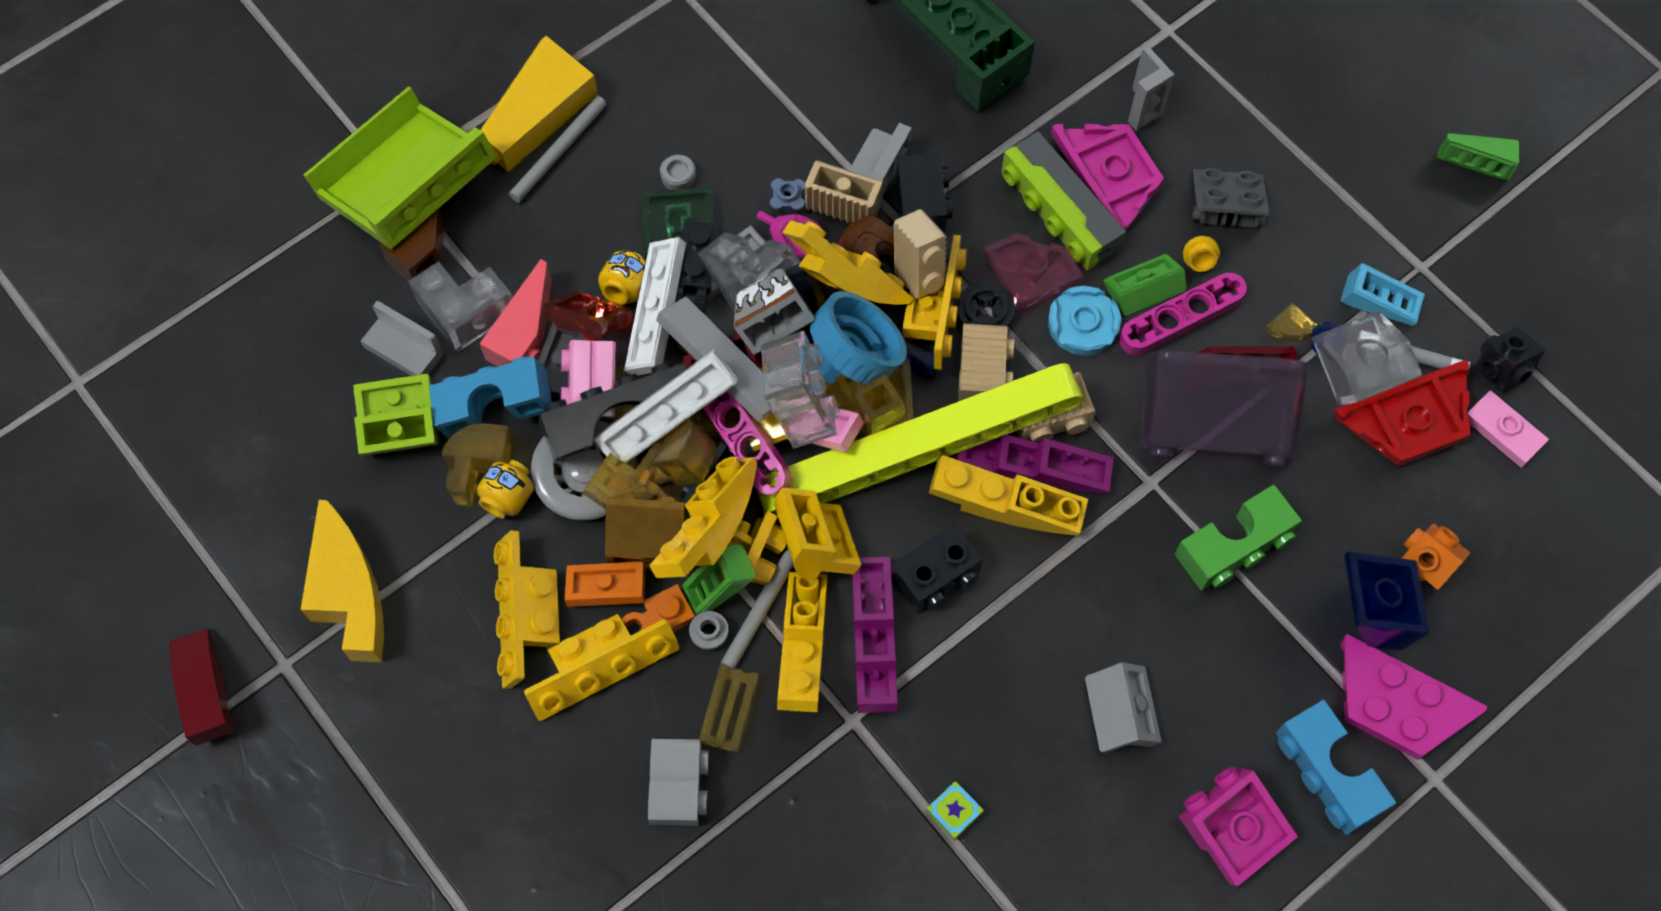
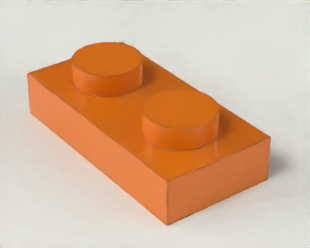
[565,562,646,607]

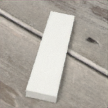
[624,237,686,375]
[593,349,738,469]

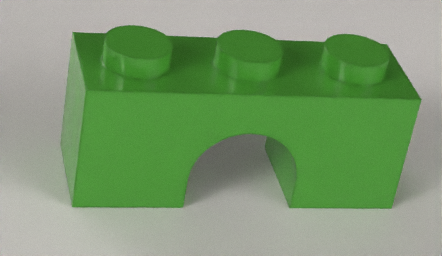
[1174,485,1302,591]

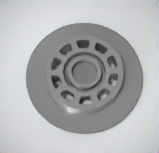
[531,420,637,520]

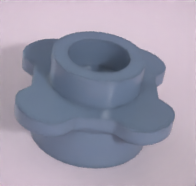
[770,178,805,213]

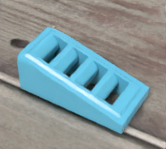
[1340,263,1425,326]

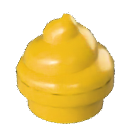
[1183,236,1220,272]

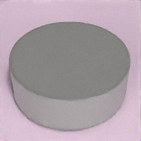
[660,155,696,191]

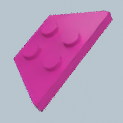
[1051,124,1164,231]
[1341,634,1488,760]

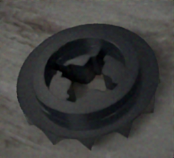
[957,282,1015,326]

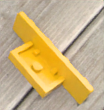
[903,235,967,370]
[493,530,560,689]
[524,614,679,721]

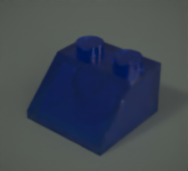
[1344,552,1429,651]

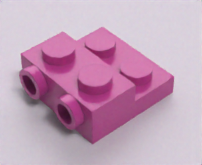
[1178,767,1298,887]

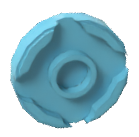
[1047,286,1121,356]

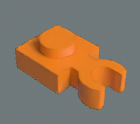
[621,584,695,632]

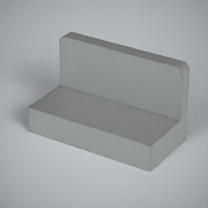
[1128,47,1175,131]
[849,122,912,197]
[361,301,444,376]
[1085,662,1162,753]

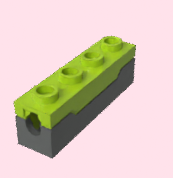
[1001,131,1126,271]

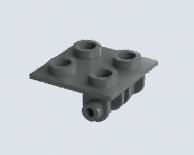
[1192,168,1269,228]

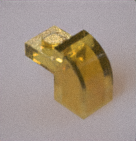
[835,374,905,436]
[647,417,716,486]
[442,424,514,507]
[582,441,668,509]

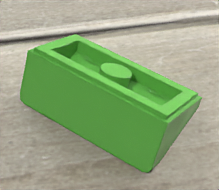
[1103,254,1187,316]

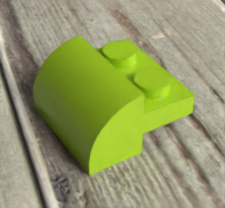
[353,373,439,456]

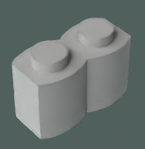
[648,739,709,826]

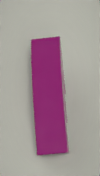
[954,434,1114,494]
[852,557,898,713]

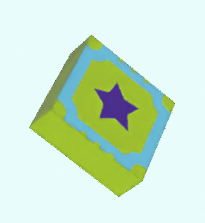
[926,781,984,840]

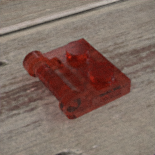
[542,290,633,341]

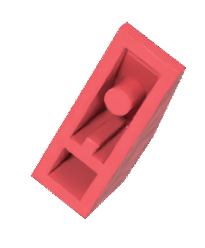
[480,259,552,366]

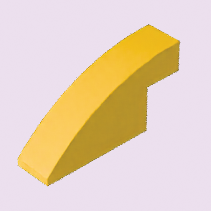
[301,500,384,662]

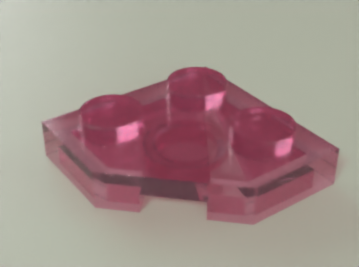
[984,233,1083,311]

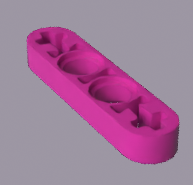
[1119,272,1247,356]
[703,390,792,496]

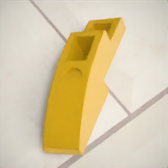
[782,220,913,305]
[929,455,1088,536]
[649,457,757,578]
[777,572,828,712]

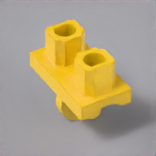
[729,511,787,586]

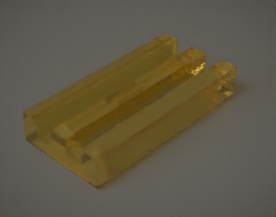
[699,665,759,752]

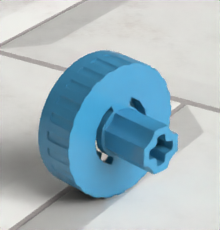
[809,291,907,386]

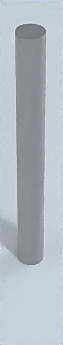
[509,96,607,203]
[720,547,794,671]

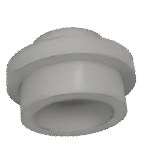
[689,611,729,650]

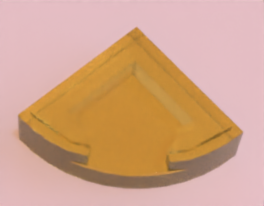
[1265,303,1319,340]

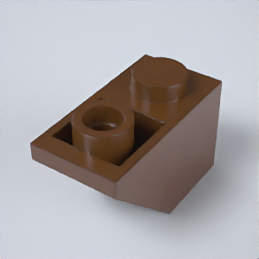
[379,208,444,288]

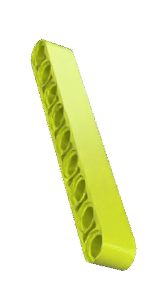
[755,363,1084,521]

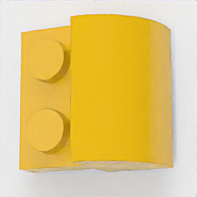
[774,487,861,581]

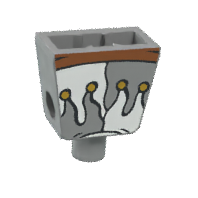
[734,269,816,355]

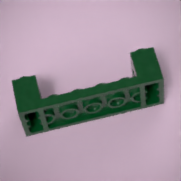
[865,0,1035,112]

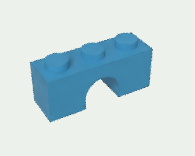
[429,357,552,439]
[1276,700,1396,836]

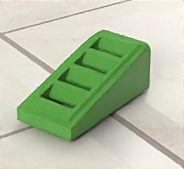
[1437,133,1519,180]
[682,545,756,616]

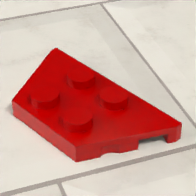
[1333,360,1470,466]

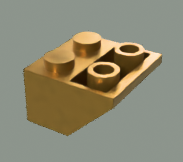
[605,494,688,571]

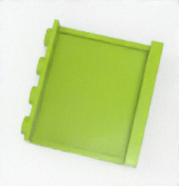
[303,86,497,249]

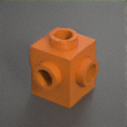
[1400,523,1471,590]

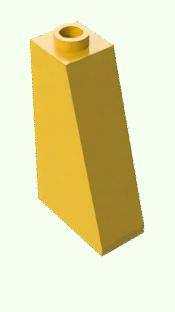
[481,36,598,172]

